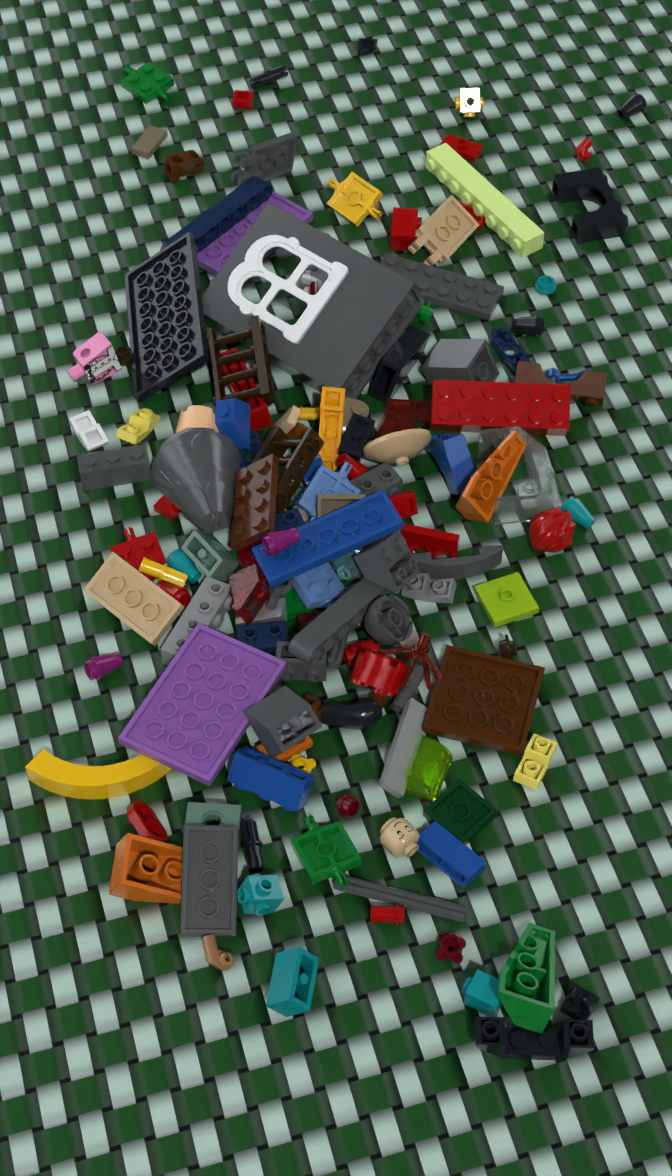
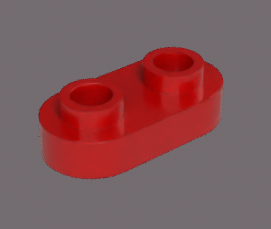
[127,801,168,842]

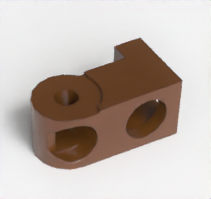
[164,150,205,183]

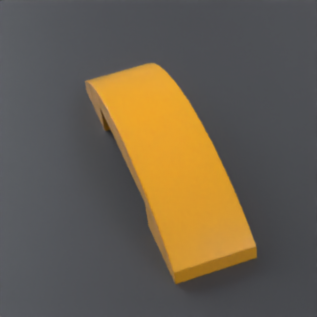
[318,386,346,472]

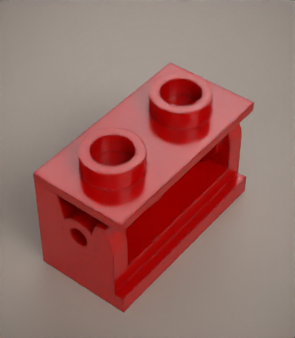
[391,207,422,251]

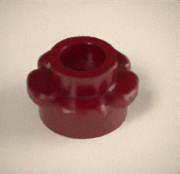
[336,793,360,818]

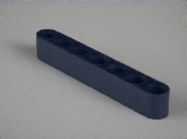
[160,176,273,253]

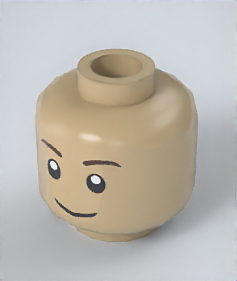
[380,817,420,858]

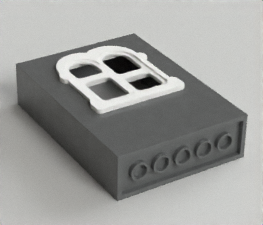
[202,203,424,399]

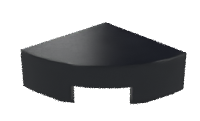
[358,38,378,56]

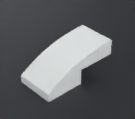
[69,410,109,452]

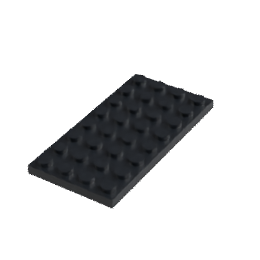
[124,232,209,403]

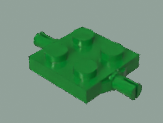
[120,61,175,104]
[291,815,362,889]

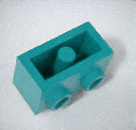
[266,947,319,1017]

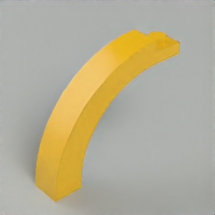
[25,749,172,800]

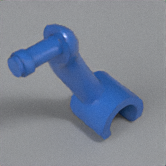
[546,368,591,383]

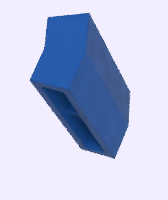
[417,821,486,889]

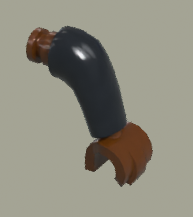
[305,692,387,730]

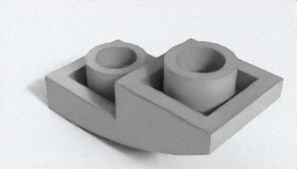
[401,573,457,603]

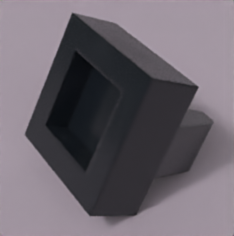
[560,984,600,1020]

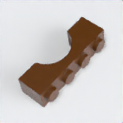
[514,361,608,407]

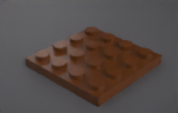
[422,645,545,756]

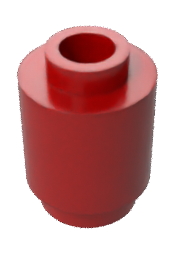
[343,638,381,668]

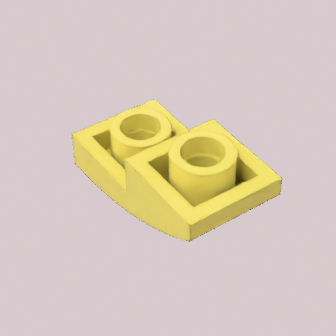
[116,408,161,445]
[513,734,558,790]

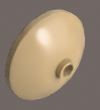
[363,429,432,466]

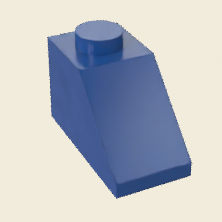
[215,398,250,450]

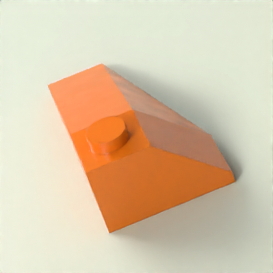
[455,431,527,523]

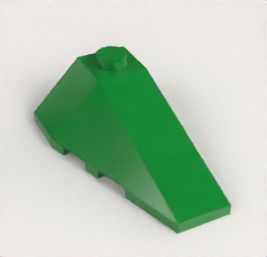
[497,923,555,1034]

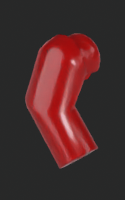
[575,138,592,162]

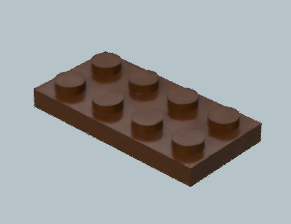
[231,454,279,551]

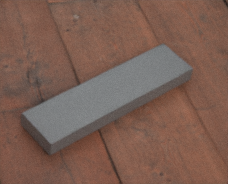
[378,697,428,798]

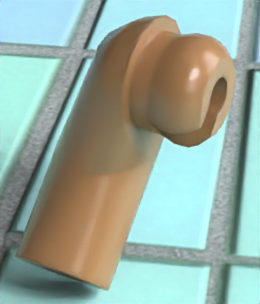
[201,934,234,970]

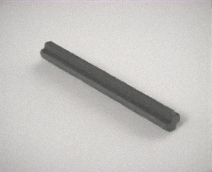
[334,875,468,922]

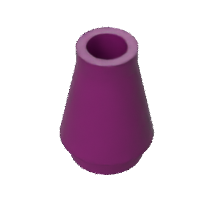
[262,527,300,556]
[83,652,123,681]

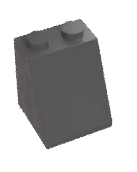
[422,339,500,386]

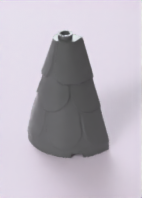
[150,427,242,534]

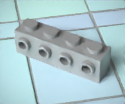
[160,576,235,665]

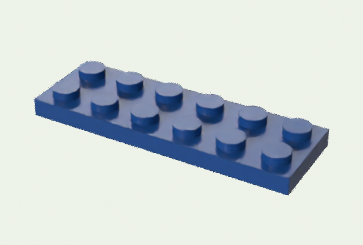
[251,489,405,588]

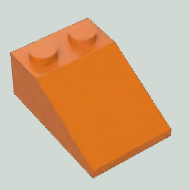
[109,833,183,904]

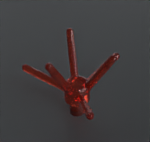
[380,632,443,690]

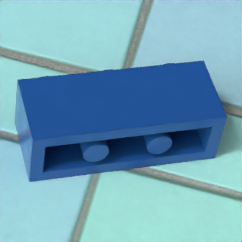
[227,746,316,812]

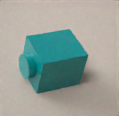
[462,969,502,1017]

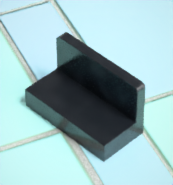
[338,413,375,463]

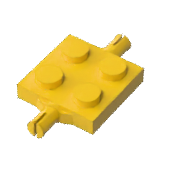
[326,172,383,227]

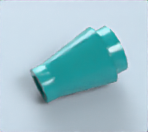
[560,496,596,530]
[167,549,202,584]

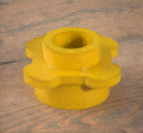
[291,754,316,774]

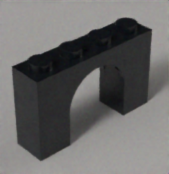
[552,167,628,244]

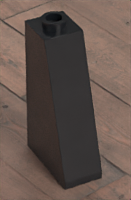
[368,325,431,404]

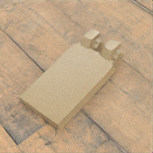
[408,195,479,266]

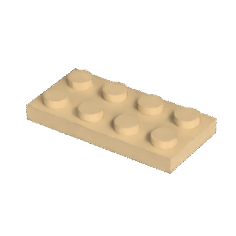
[83,552,185,646]

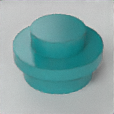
[535,275,556,295]

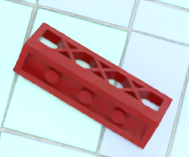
[359,523,460,560]

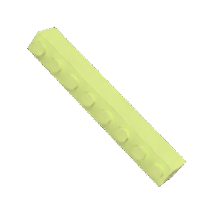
[425,143,544,257]

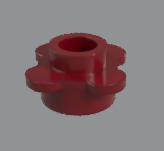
[436,934,466,964]

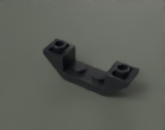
[475,1017,594,1061]

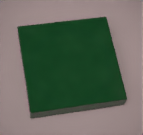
[423,779,498,845]

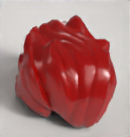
[529,506,576,553]

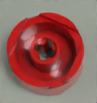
[350,647,409,697]

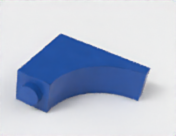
[425,433,475,497]

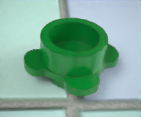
[415,302,435,324]

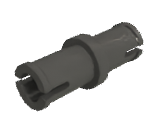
[390,664,427,714]

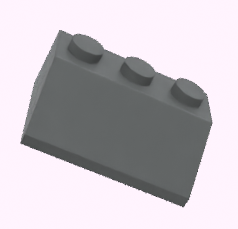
[77,443,152,491]

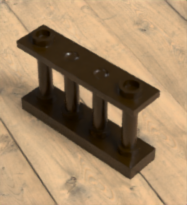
[207,315,276,407]
[250,426,325,515]

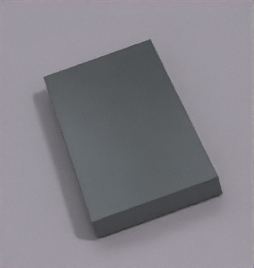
[180,825,238,937]

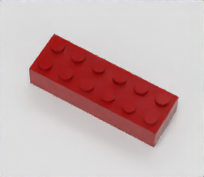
[431,380,571,436]

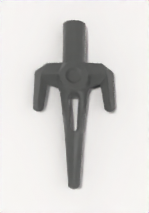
[261,578,294,610]

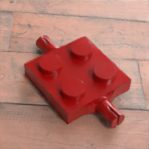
[109,527,168,583]

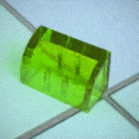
[406,737,453,801]

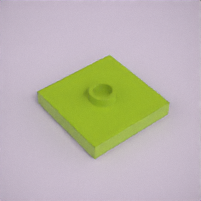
[474,572,539,628]

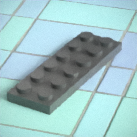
[380,253,504,320]

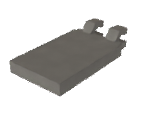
[230,132,298,186]

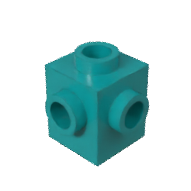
[237,873,285,916]

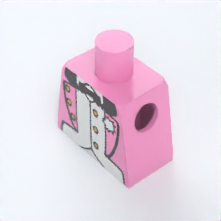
[67,331,122,384]

